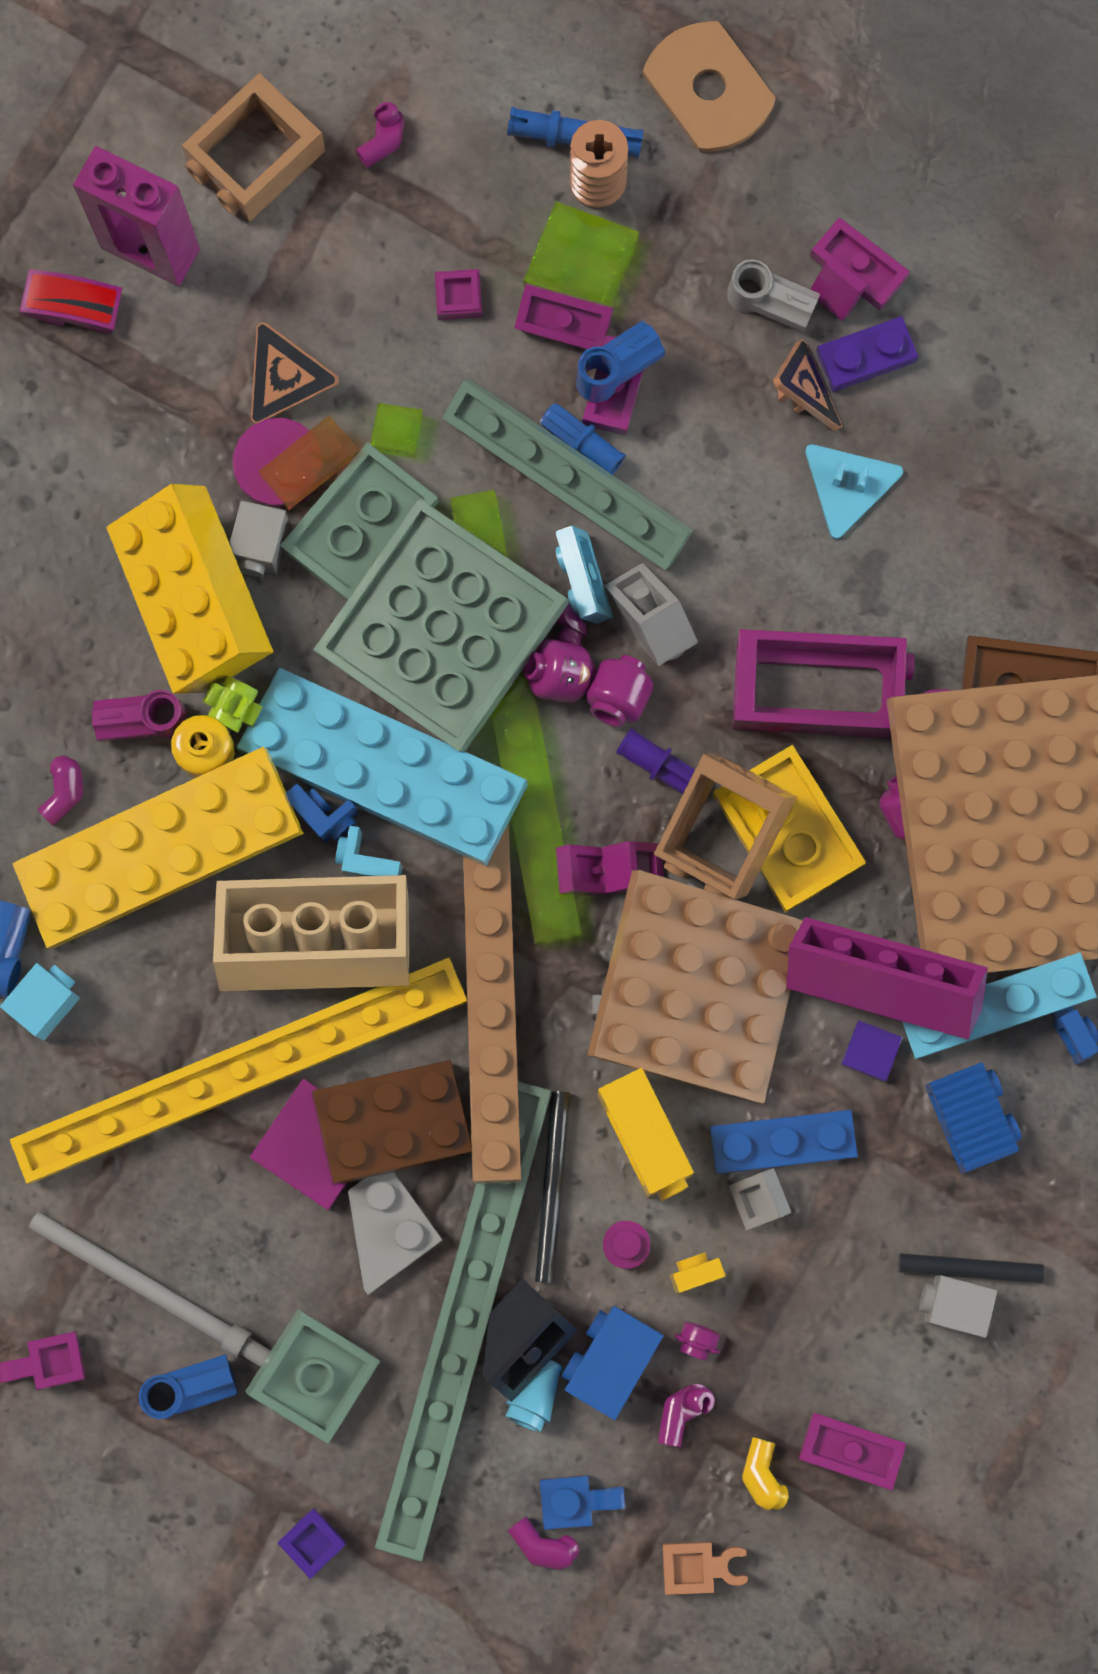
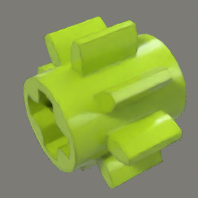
[203,676,263,733]

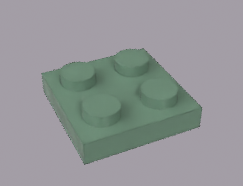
[245,1309,380,1444]

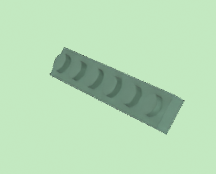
[442,378,694,571]

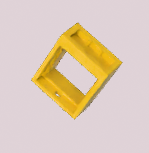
[597,1068,694,1202]

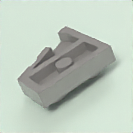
[348,1172,443,1295]

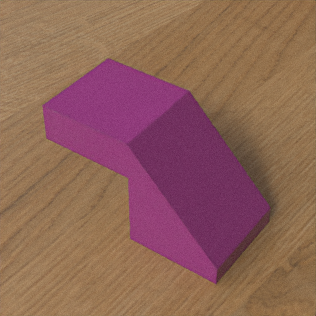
[556,841,664,896]

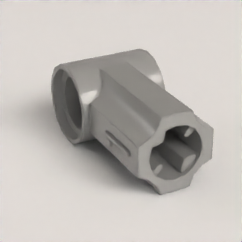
[727,259,820,332]

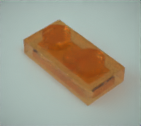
[258,415,359,510]

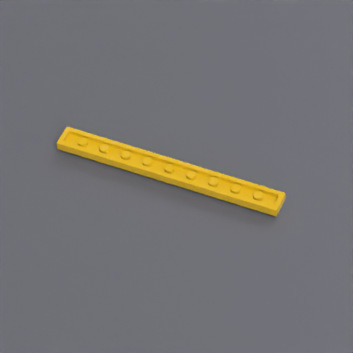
[9,958,467,1184]

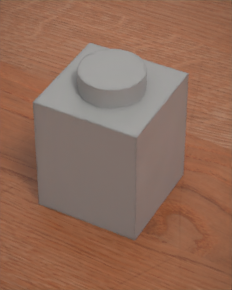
[230,501,290,577]
[919,1275,997,1338]

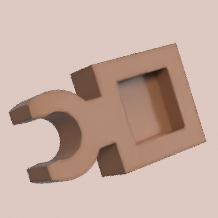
[662,1541,748,1595]

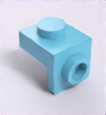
[335,826,403,877]

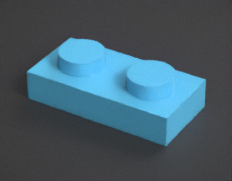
[556,525,613,624]

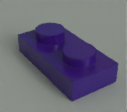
[816,316,918,392]

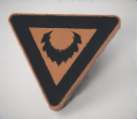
[251,323,339,423]
[773,340,842,431]

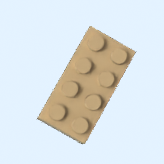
[213,875,409,991]

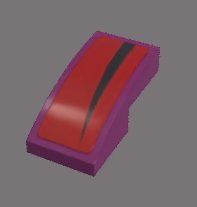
[19,269,122,335]

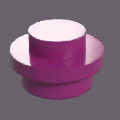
[603,1221,650,1269]

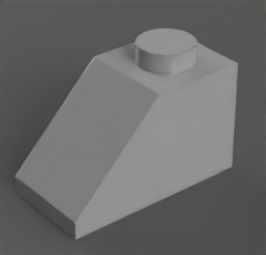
[604,563,698,666]

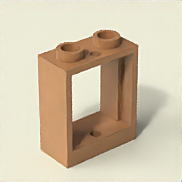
[182,73,326,222]
[654,753,797,899]

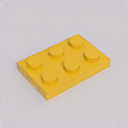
[712,745,866,913]

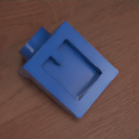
[286,784,359,844]

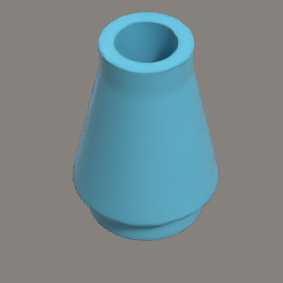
[505,1360,563,1433]

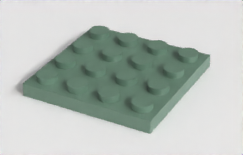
[313,499,570,753]

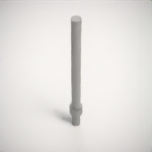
[29,1212,271,1367]

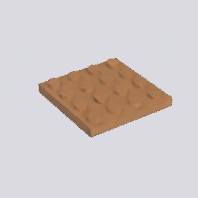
[587,870,803,1104]

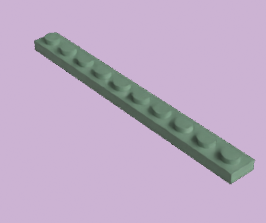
[375,1081,552,1562]

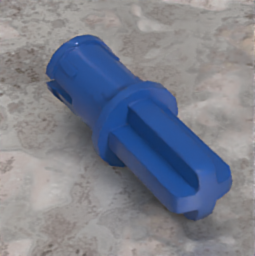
[540,403,626,475]

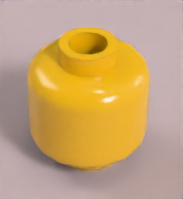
[171,715,235,778]

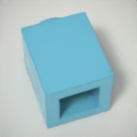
[0,963,80,1041]

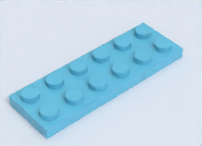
[237,668,528,866]

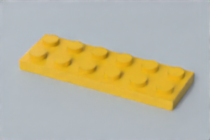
[12,747,304,949]

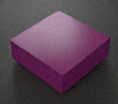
[810,257,868,321]
[434,269,482,320]

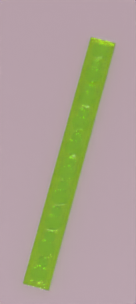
[450,489,581,945]

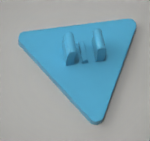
[805,444,903,540]

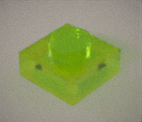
[370,403,424,458]

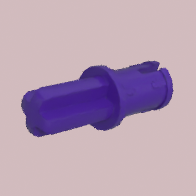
[616,728,695,794]

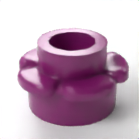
[675,1321,721,1361]

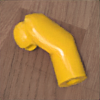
[742,1437,789,1510]

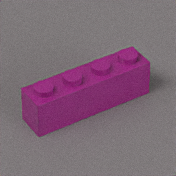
[786,917,988,1040]

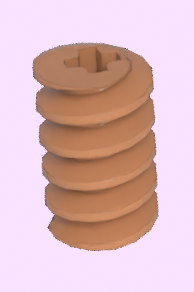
[570,119,628,208]

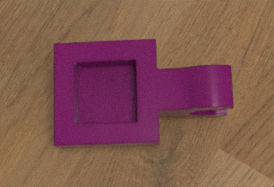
[0,1331,86,1390]

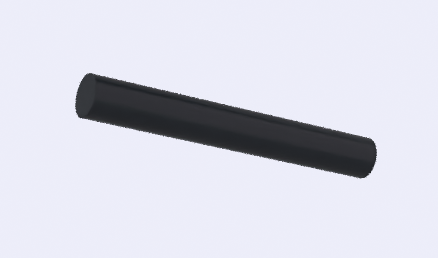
[898,1253,1044,1283]

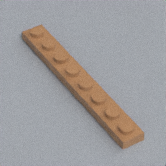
[463,823,521,1184]

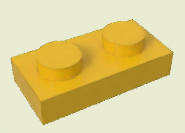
[669,1252,726,1293]

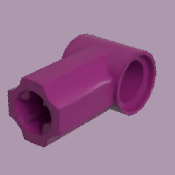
[91,690,190,742]

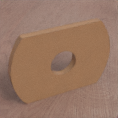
[642,21,776,152]

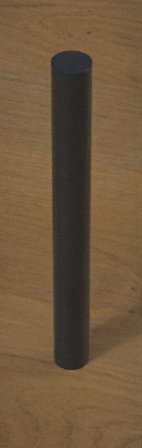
[535,1091,571,1283]

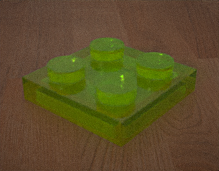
[523,201,639,306]

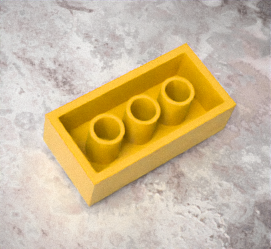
[106,484,273,694]

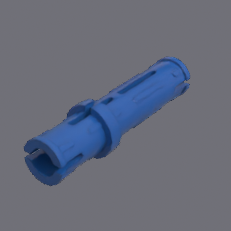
[507,107,644,159]

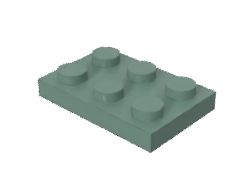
[280,442,439,602]

